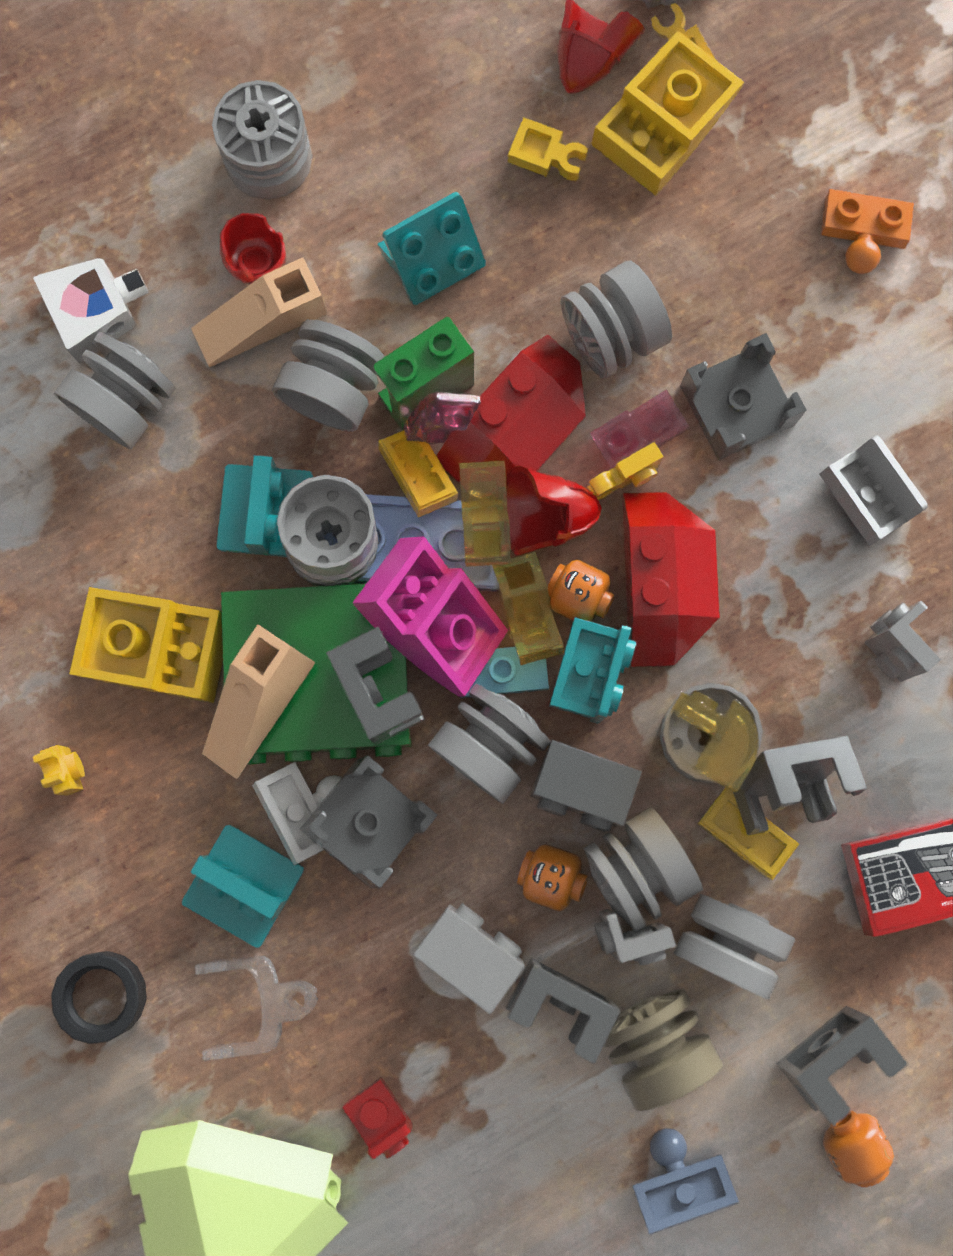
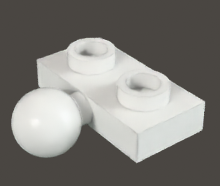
[252,762,342,866]

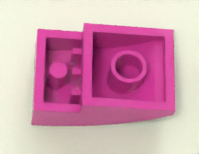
[353,536,508,697]

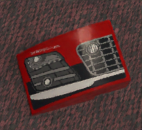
[841,818,953,937]

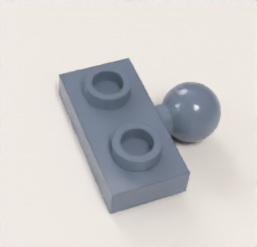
[633,1128,739,1235]

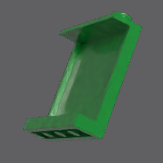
[221,584,412,765]

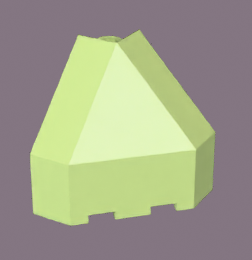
[128,1121,349,1256]

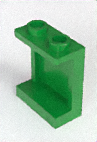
[374,317,474,431]

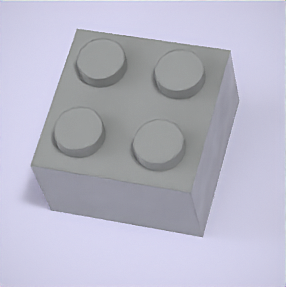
[413,903,525,1014]

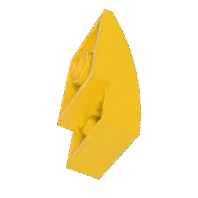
[591,31,744,196]
[69,587,223,703]

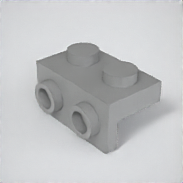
[819,436,928,546]
[864,600,941,682]
[594,909,676,965]

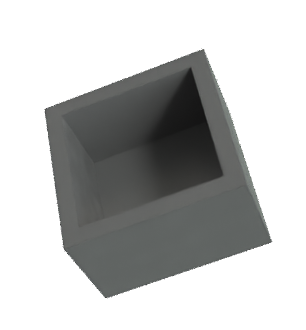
[530,740,642,832]

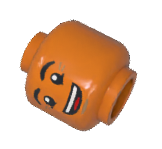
[545,559,615,622]
[517,844,588,912]
[822,1111,894,1187]

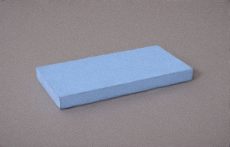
[324,495,502,592]

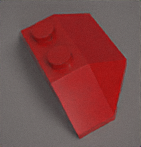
[436,334,586,490]
[622,492,720,668]

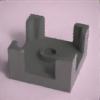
[680,333,807,461]
[327,627,425,745]
[731,736,867,836]
[299,755,437,889]
[506,958,621,1064]
[776,1006,908,1126]

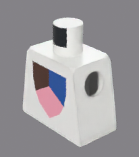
[33,259,149,363]

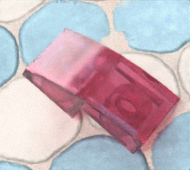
[590,389,690,469]
[404,392,481,444]

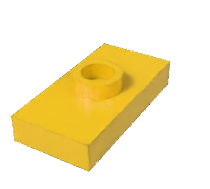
[378,425,458,518]
[697,787,799,880]

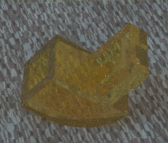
[459,461,511,567]
[492,552,564,665]
[670,690,759,792]

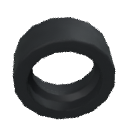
[51,951,147,1044]

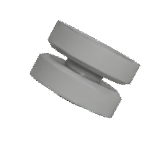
[673,894,796,1000]

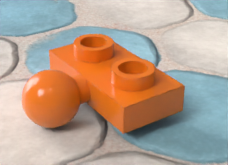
[821,189,914,274]

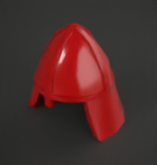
[557,0,645,94]
[502,465,602,556]

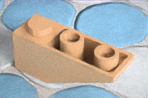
[191,257,327,368]
[202,625,315,779]

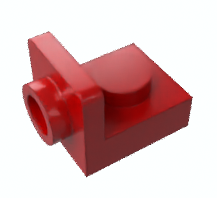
[342,1077,413,1160]

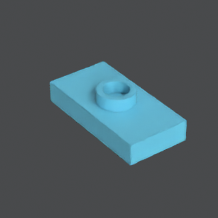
[460,644,549,698]

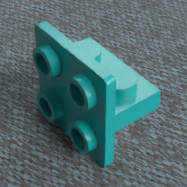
[377,192,486,305]
[216,455,313,557]
[549,618,636,724]
[182,825,304,948]

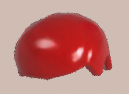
[220,213,286,284]

